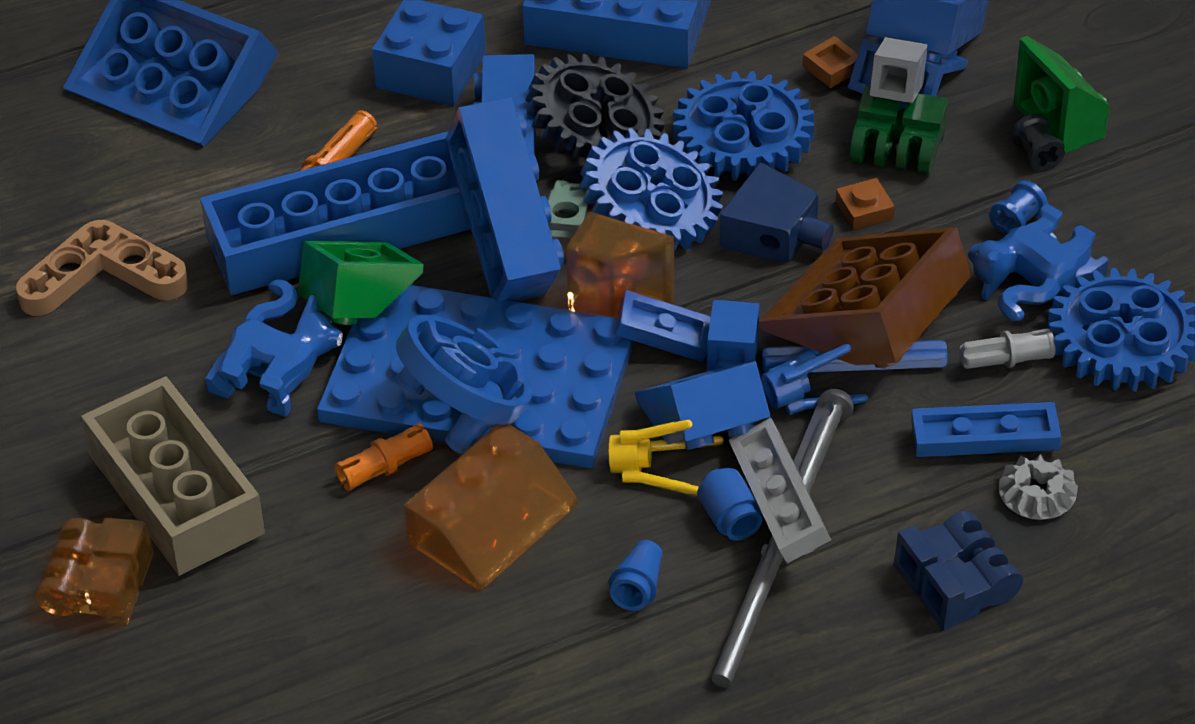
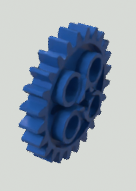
[673,71,814,181]
[579,128,723,253]
[1047,268,1195,391]

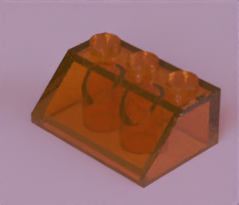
[404,424,578,591]

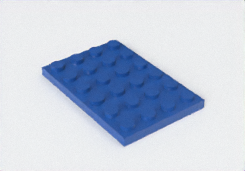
[317,285,635,468]

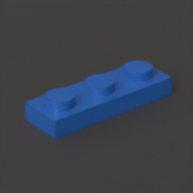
[911,402,1061,457]

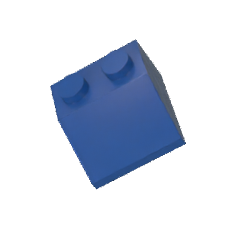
[634,361,771,450]

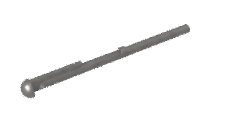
[712,389,853,687]

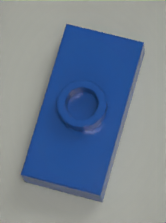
[615,290,711,362]

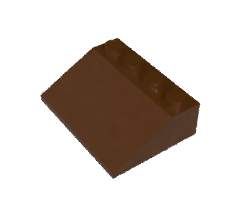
[758,227,972,368]

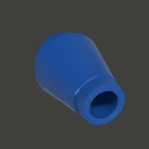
[608,540,663,611]

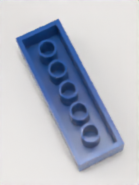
[200,131,471,295]

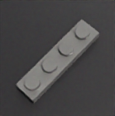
[729,418,831,563]

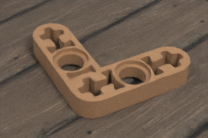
[16,220,188,316]

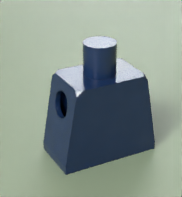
[720,163,834,263]

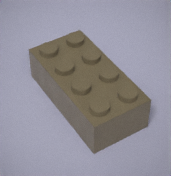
[81,376,265,576]

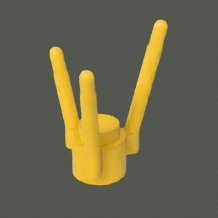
[609,420,724,496]

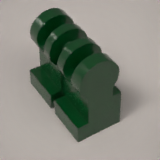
[850,85,949,175]

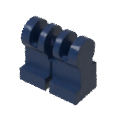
[894,511,1023,631]

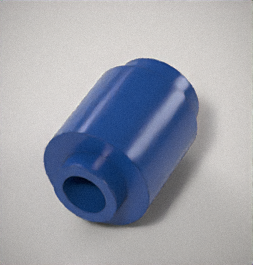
[697,468,762,541]

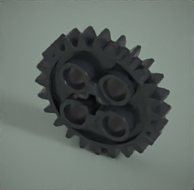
[525,54,665,162]

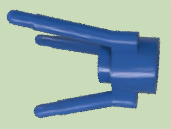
[762,344,868,415]

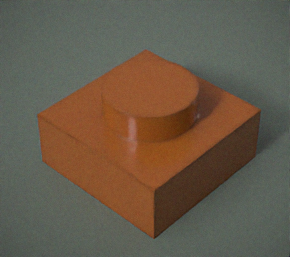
[802,36,858,88]
[835,178,895,230]

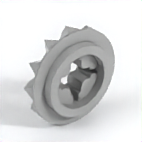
[999,454,1078,520]

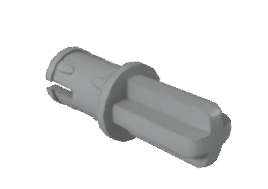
[959,328,1055,369]

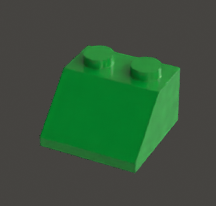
[1013,36,1110,153]
[298,241,424,325]

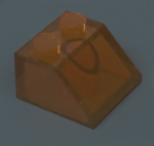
[566,212,674,318]

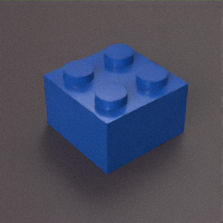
[372,0,486,106]

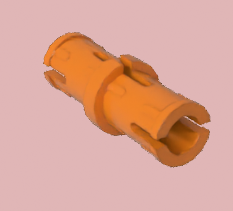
[334,423,433,491]

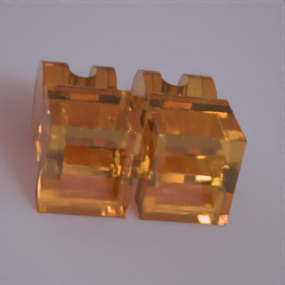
[35,518,154,626]

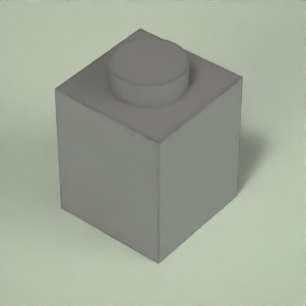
[870,37,928,103]

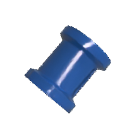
[989,180,1048,236]

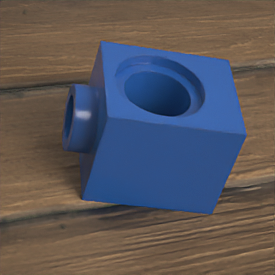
[707,300,760,371]

